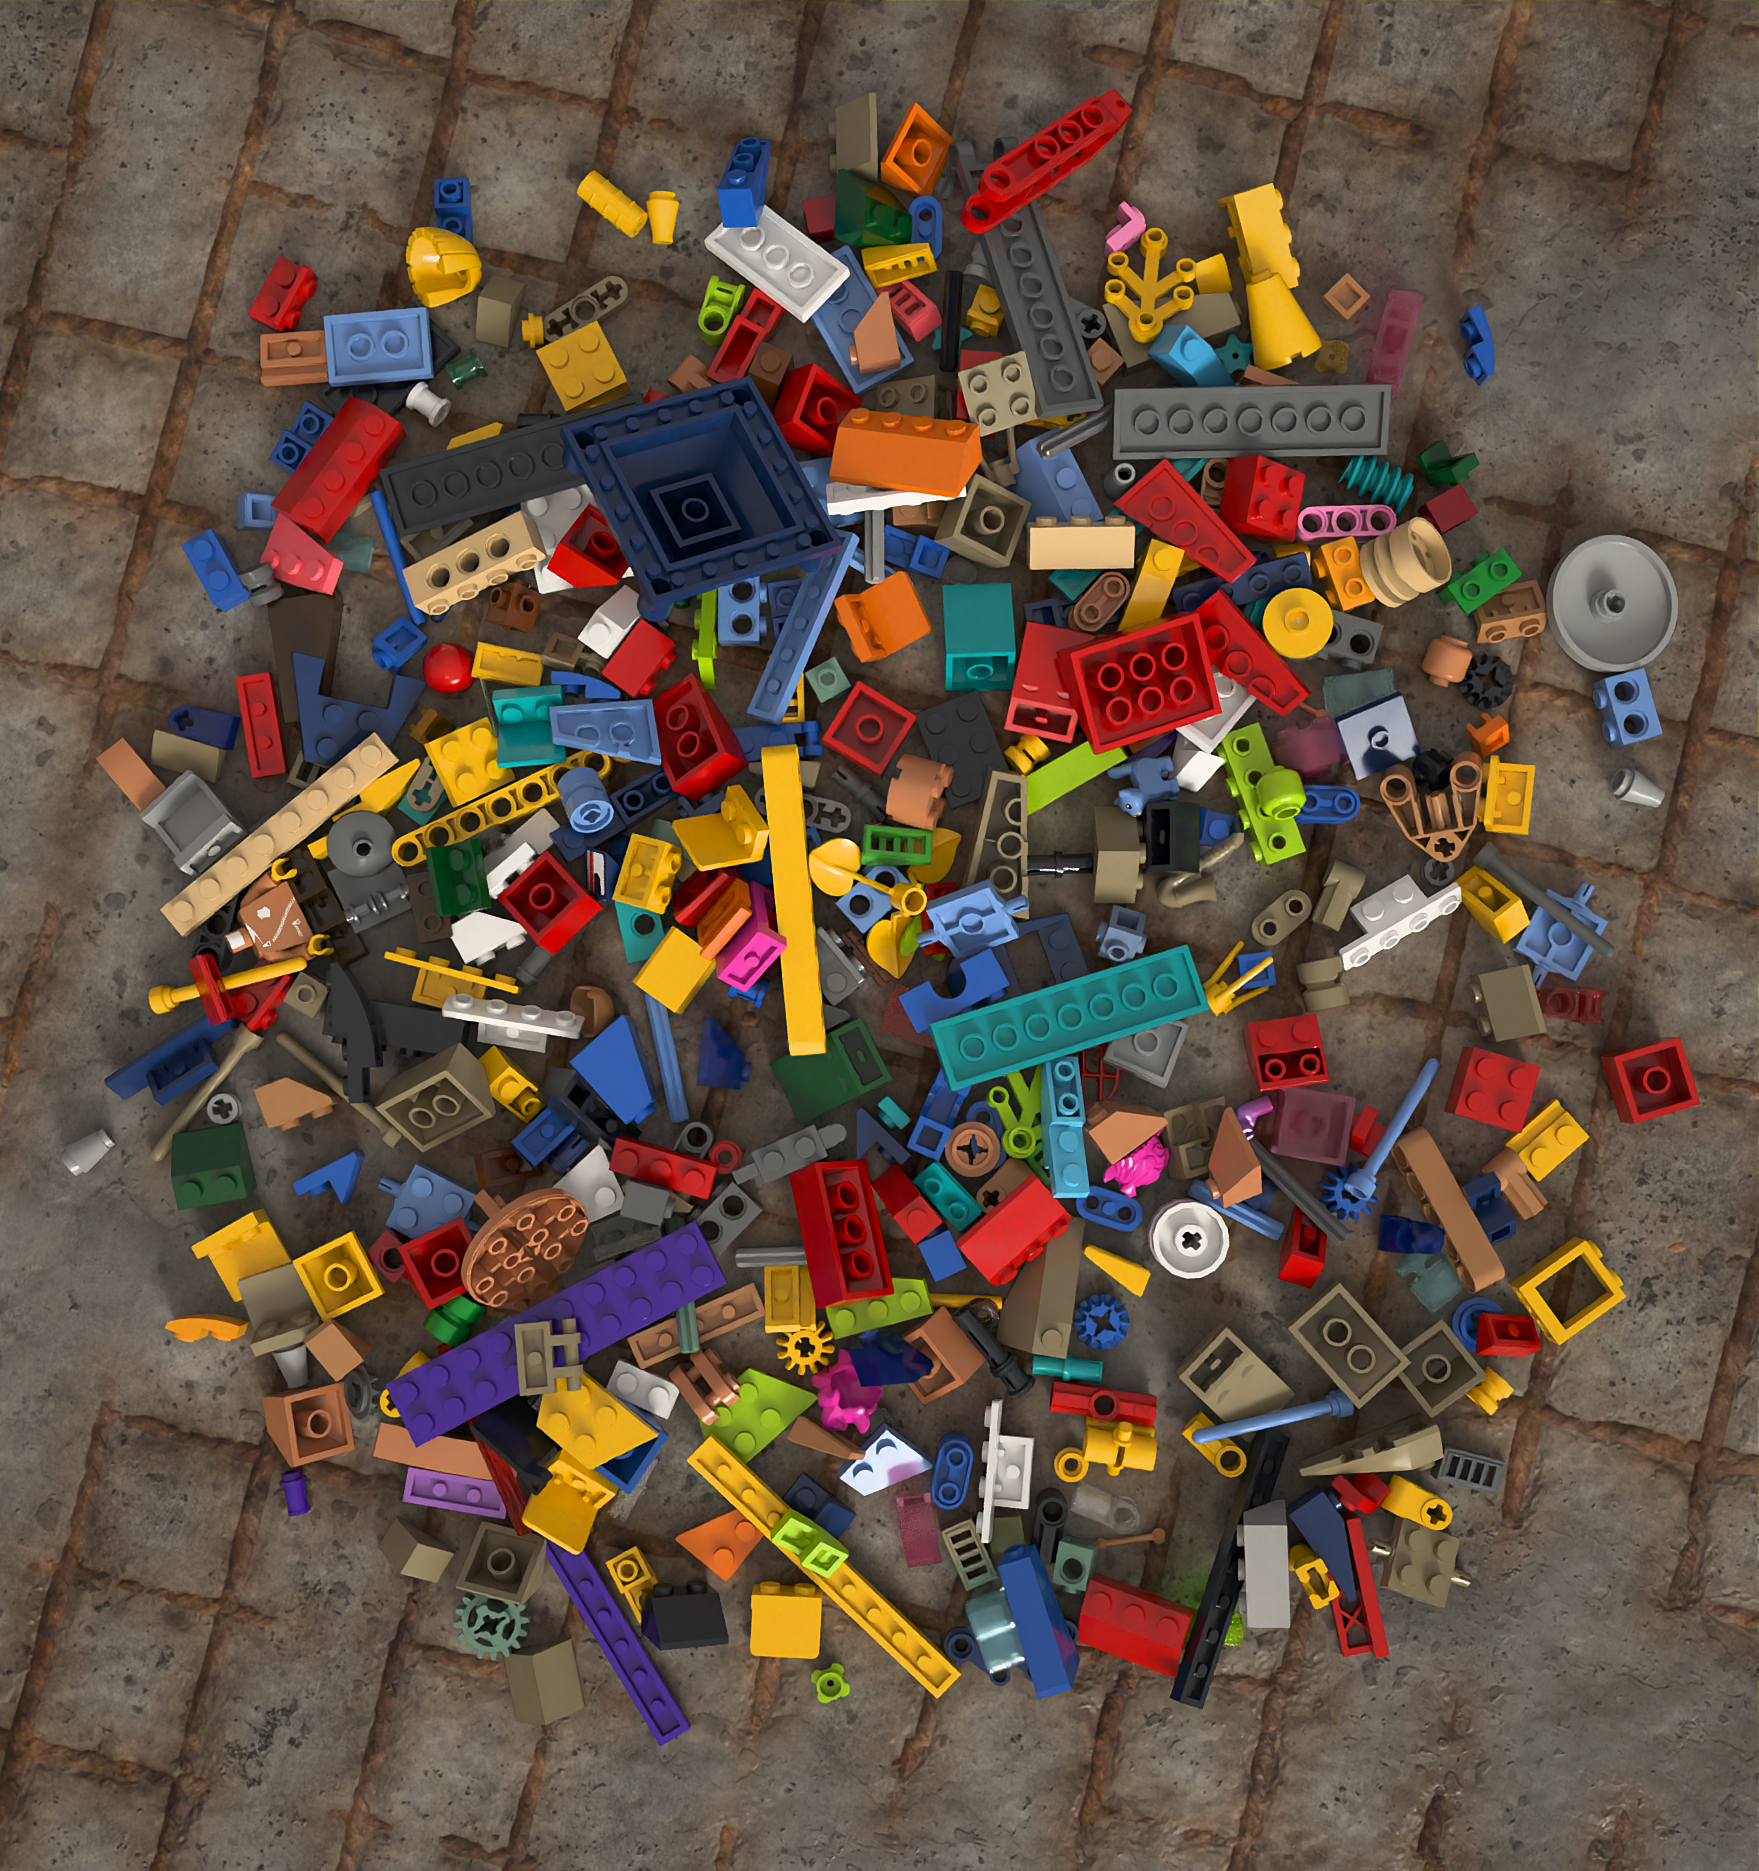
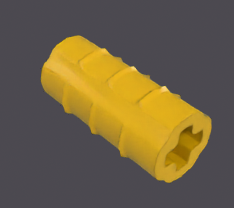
[577,170,648,238]

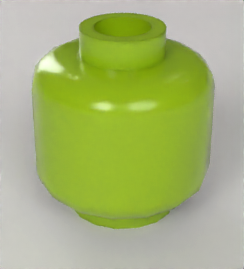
[1256,766,1306,820]

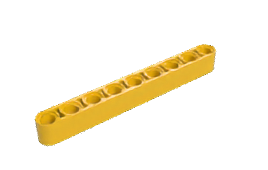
[761,744,826,1056]

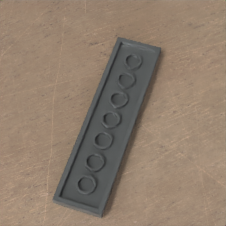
[1111,383,1392,460]

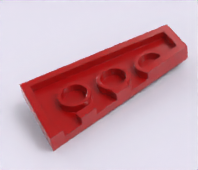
[1113,458,1257,585]
[1194,588,1312,717]

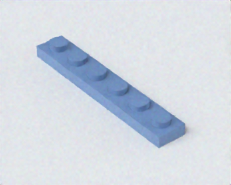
[746,529,860,725]

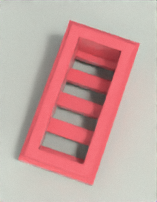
[874,280,942,342]

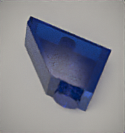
[848,1329,934,1387]

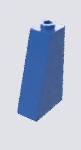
[997,1544,1080,1699]

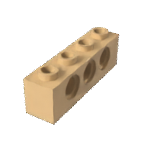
[402,510,548,616]

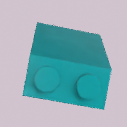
[942,582,1016,692]

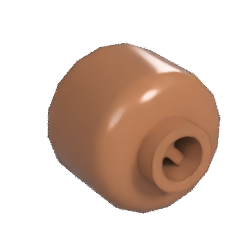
[1421,634,1472,687]

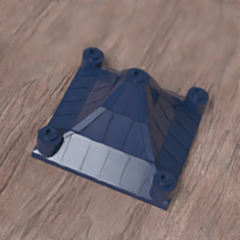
[559,375,843,622]

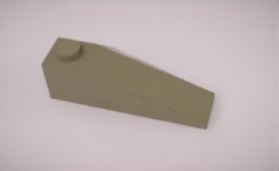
[996,1215,1085,1359]

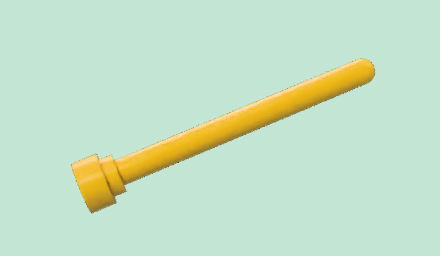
[149,957,307,1014]

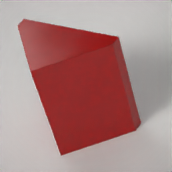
[673,865,749,929]
[397,1217,473,1311]

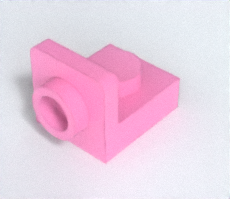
[1103,201,1146,258]

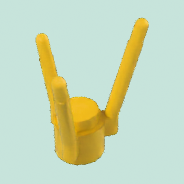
[1202,941,1273,1016]

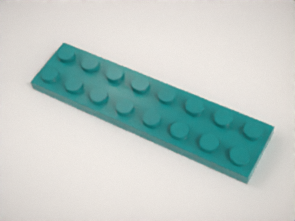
[928,944,1210,1092]

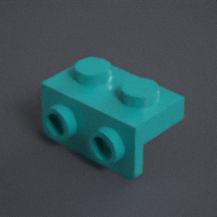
[912,1159,983,1232]

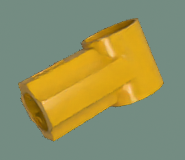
[1181,1411,1247,1477]

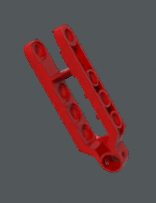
[960,89,1134,234]

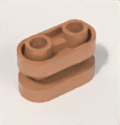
[1066,571,1130,634]
[669,1346,742,1426]

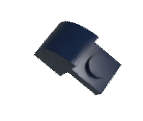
[1460,1171,1516,1245]

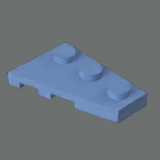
[549,699,661,766]

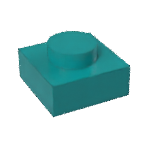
[877,1095,911,1130]

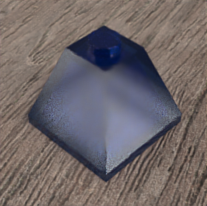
[696,1016,752,1089]

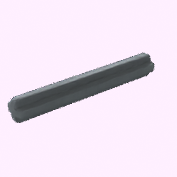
[1248,1137,1350,1244]

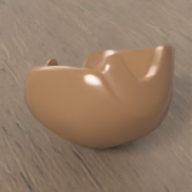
[570,986,615,1038]

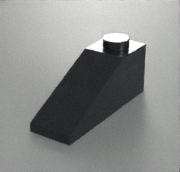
[535,1067,642,1154]

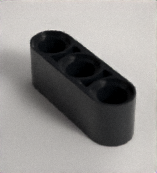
[191,887,248,973]

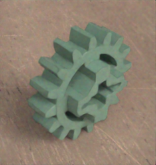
[454,1592,531,1661]

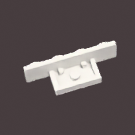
[457,808,561,920]
[1339,874,1462,970]
[442,993,585,1053]
[976,1399,1034,1543]

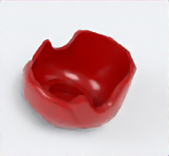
[422,643,476,695]

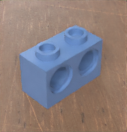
[718,576,767,646]
[1593,668,1663,749]
[835,865,910,935]

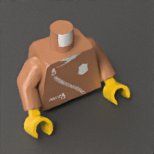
[224,858,334,964]

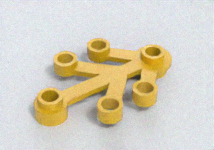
[1104,228,1197,343]

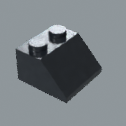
[641,1580,729,1651]

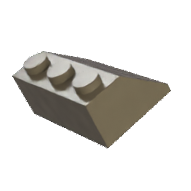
[375,1042,496,1152]

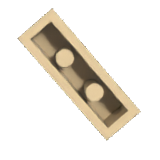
[1027,515,1135,570]

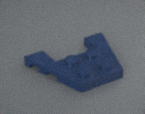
[290,651,426,766]

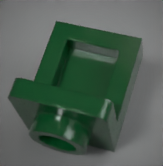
[1417,440,1480,486]

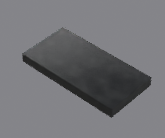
[316,300,461,417]

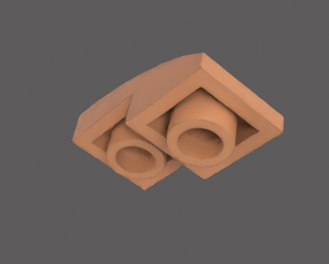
[96,737,167,812]

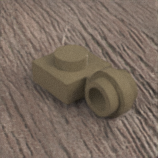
[541,631,609,680]

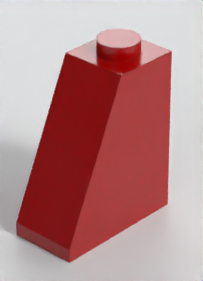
[871,1162,942,1245]

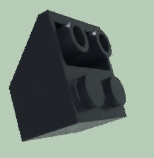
[1139,801,1200,876]

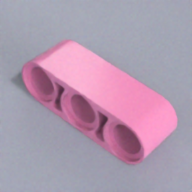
[1294,505,1397,544]

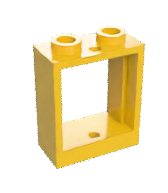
[1509,1237,1626,1345]

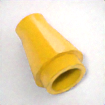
[646,191,679,245]

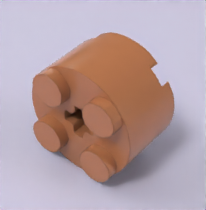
[886,753,954,830]

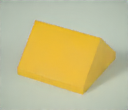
[632,926,716,1015]
[292,1230,385,1323]

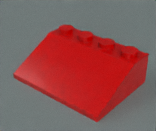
[1056,611,1222,755]

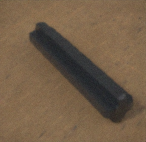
[939,270,963,373]

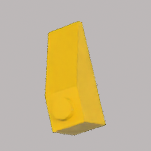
[1116,539,1185,632]

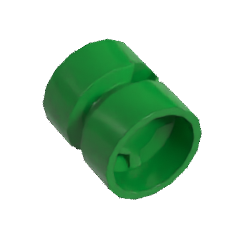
[423,1291,488,1347]

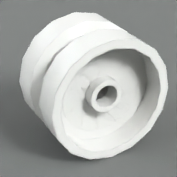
[1147,1198,1229,1279]

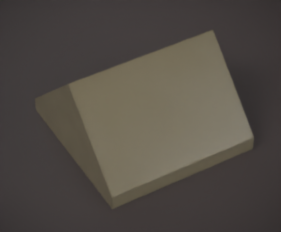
[456,1521,547,1605]
[504,1637,585,1725]

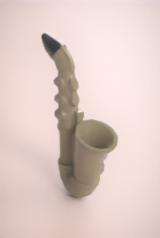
[1156,815,1244,908]

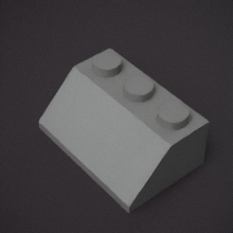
[1237,1499,1290,1628]

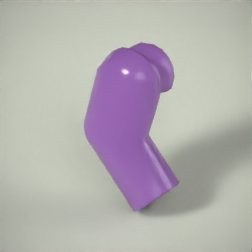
[1235,1095,1273,1140]

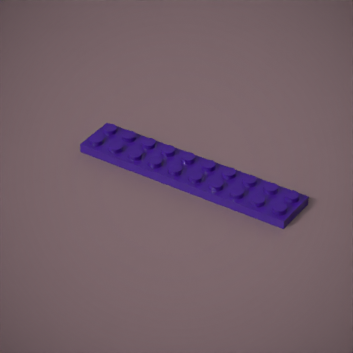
[385,1220,728,1448]

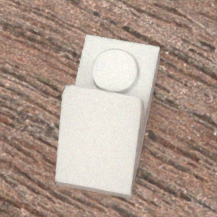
[1167,732,1224,792]

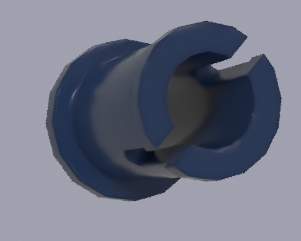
[547,1130,590,1175]

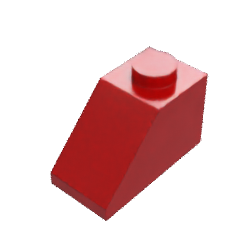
[1278,1204,1327,1289]

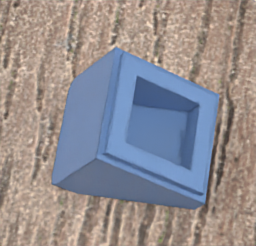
[238,492,278,531]

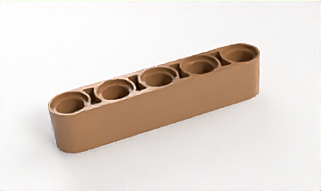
[1390,1126,1505,1294]

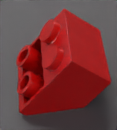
[1243,1014,1330,1091]

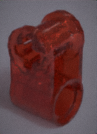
[1537,988,1606,1025]

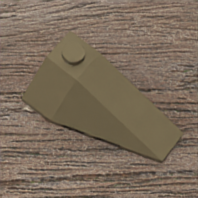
[1293,1412,1444,1476]

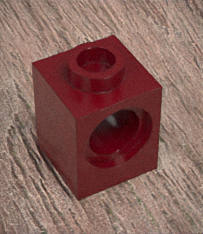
[802,193,838,244]
[1417,483,1478,536]
[366,1228,410,1283]

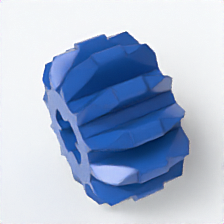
[1318,1163,1378,1221]

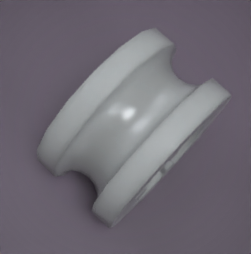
[207,1093,243,1124]

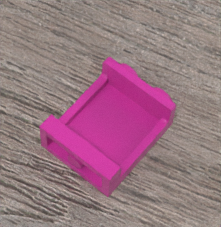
[715,880,787,992]

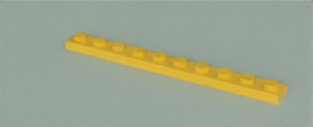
[686,1432,961,1699]

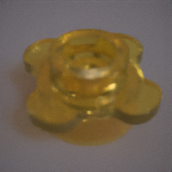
[1314,339,1350,375]

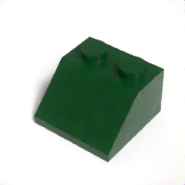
[834,168,913,249]
[171,1122,257,1210]

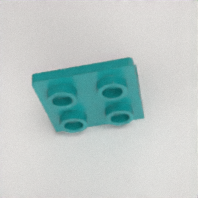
[492,685,567,768]

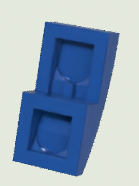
[884,525,950,580]

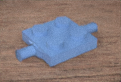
[916,879,1029,960]
[1512,881,1608,990]
[378,1162,482,1239]

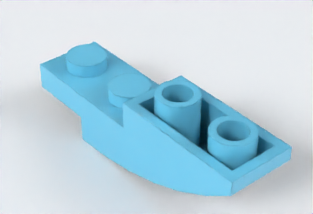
[1041,1057,1090,1198]

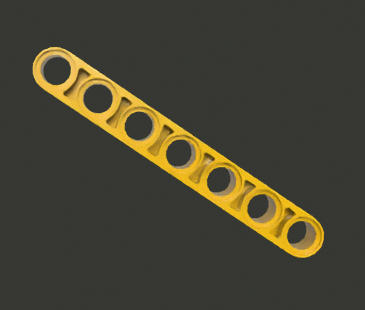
[392,750,613,869]

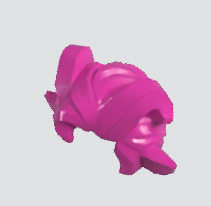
[1103,1127,1170,1199]
[811,1349,883,1433]

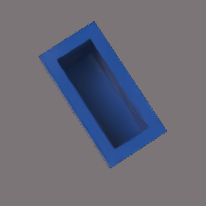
[181,528,250,612]

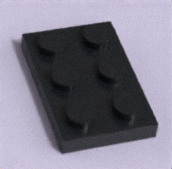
[914,690,1009,810]

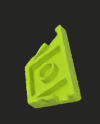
[698,1366,818,1464]

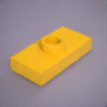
[471,641,544,688]

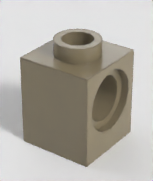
[283,971,331,1019]

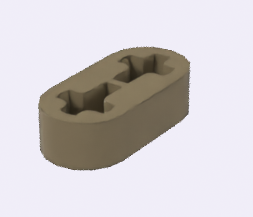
[407,755,446,813]

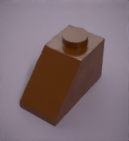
[747,341,795,415]

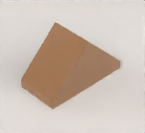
[302,1318,371,1382]

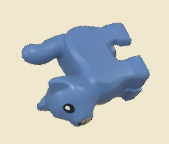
[1107,756,1180,817]

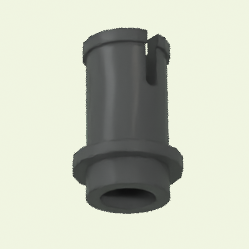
[514,944,556,987]

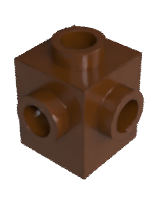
[485,578,542,633]

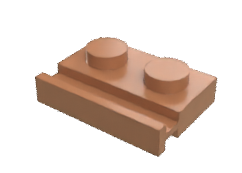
[260,330,329,387]

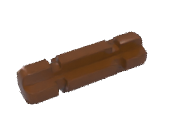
[840,926,894,987]

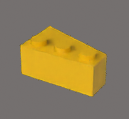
[1217,183,1300,289]

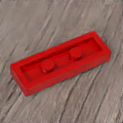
[235,672,289,780]
[608,1134,718,1200]

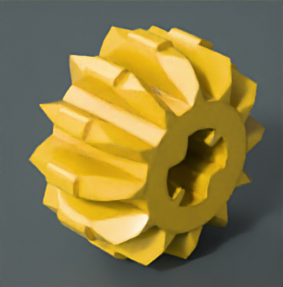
[776,1320,835,1375]

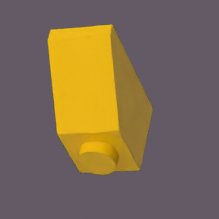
[1450,865,1530,944]

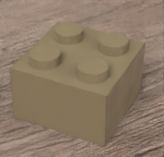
[934,473,1032,570]

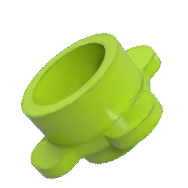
[811,1663,850,1703]

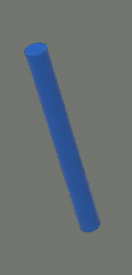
[369,491,427,626]

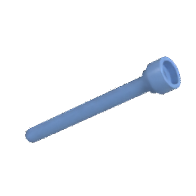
[1344,1058,1440,1200]
[1192,1389,1354,1444]

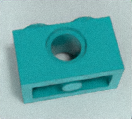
[614,900,671,964]

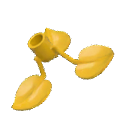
[807,827,962,979]

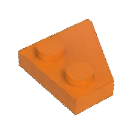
[675,1507,764,1582]

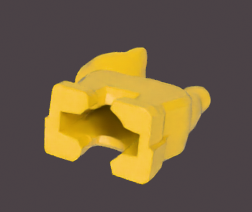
[1288,1543,1340,1610]

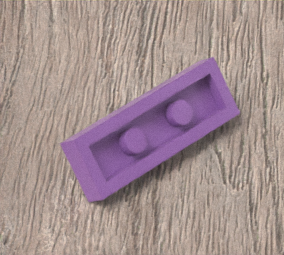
[403,1465,513,1519]

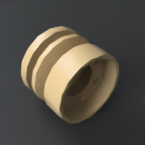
[1360,517,1452,608]

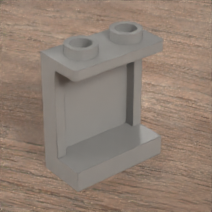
[139,770,249,879]

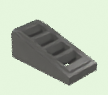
[1430,1442,1507,1496]

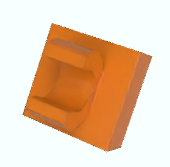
[1466,713,1510,760]

